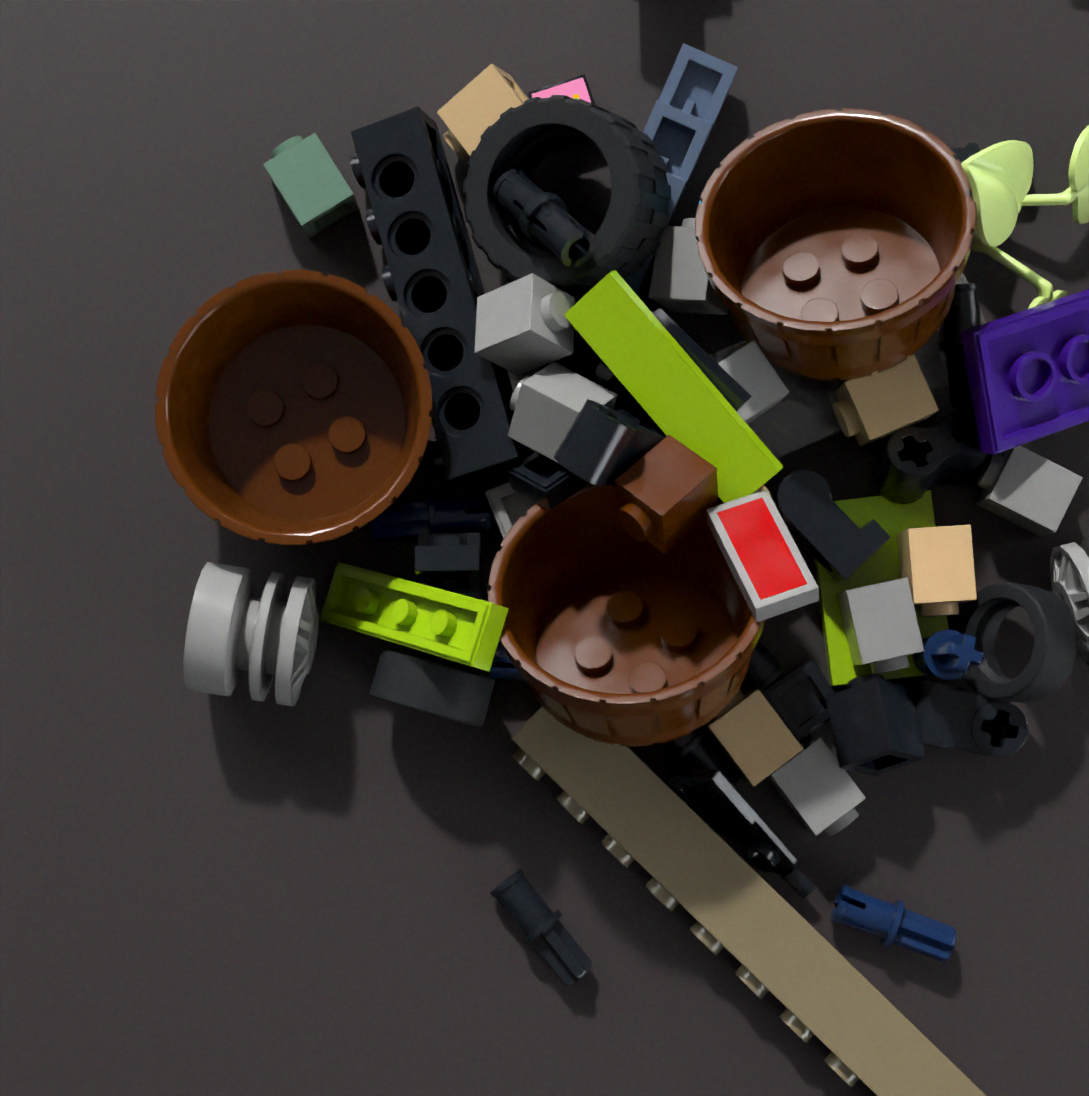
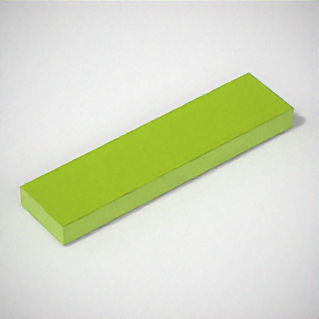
[564,270,783,503]
[320,562,509,672]

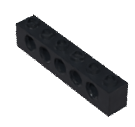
[350,106,531,486]

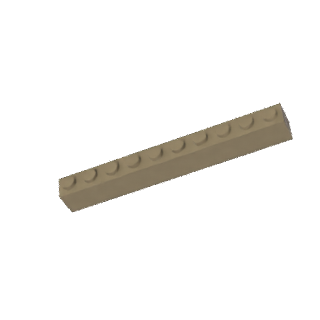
[511,706,986,1096]

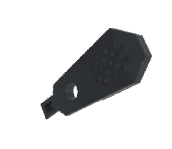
[662,767,816,898]

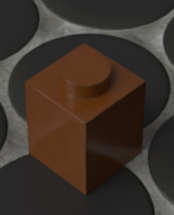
[615,435,719,555]

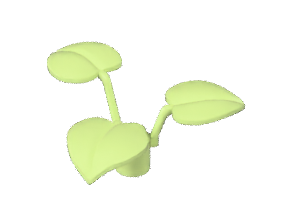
[961,125,1089,309]

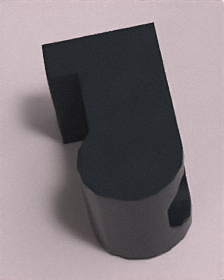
[772,470,890,582]

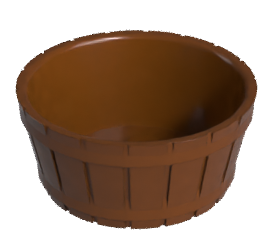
[695,108,977,380]
[155,269,432,545]
[488,483,766,747]

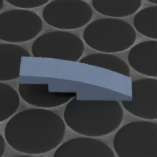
[600,43,739,294]

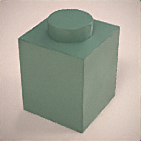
[263,133,359,240]

